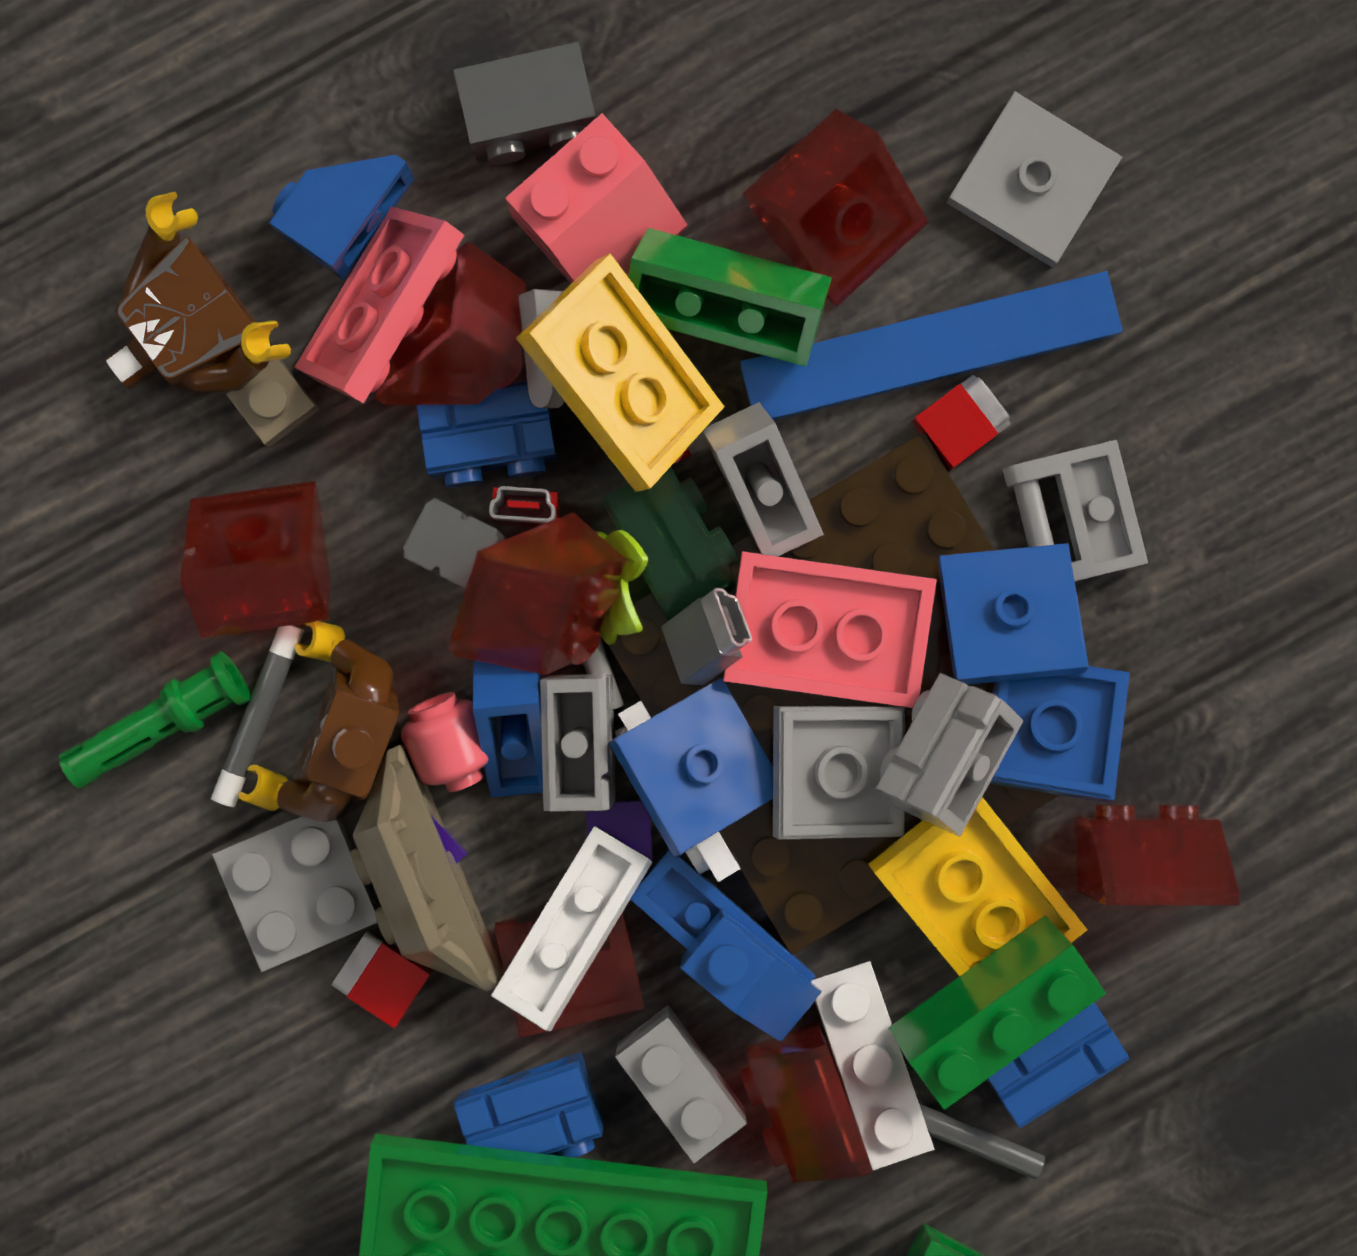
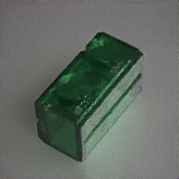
[602,466,738,621]

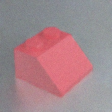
[505,113,688,284]

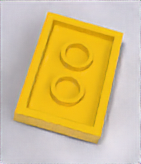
[516,254,724,492]
[868,797,1087,976]

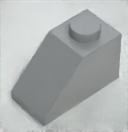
[703,402,824,557]

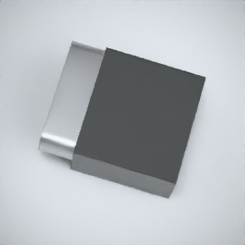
[661,588,752,685]

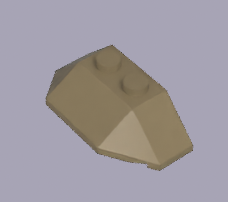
[351,745,505,991]

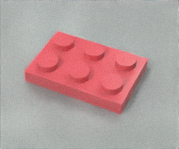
[294,206,464,404]
[723,552,937,708]

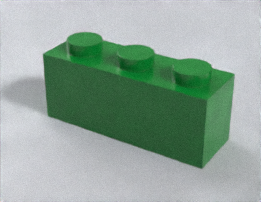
[628,228,832,367]
[888,915,1106,1110]

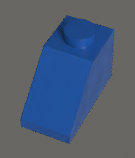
[269,155,415,280]
[473,648,543,798]
[681,908,822,1042]

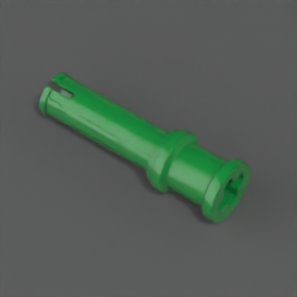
[59,651,251,789]

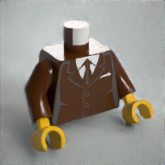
[106,192,291,393]
[238,619,399,822]

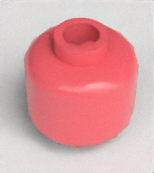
[401,692,488,792]

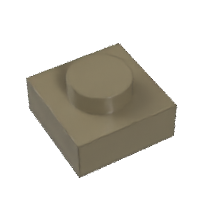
[226,360,319,447]

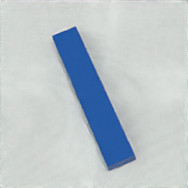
[739,271,1123,421]

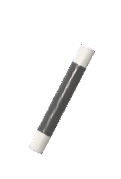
[211,621,305,807]

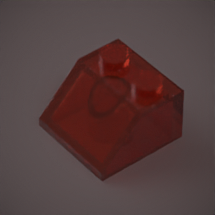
[743,109,929,306]
[375,241,526,405]
[180,481,330,638]
[448,512,627,675]
[1076,804,1240,905]
[739,1021,873,1183]

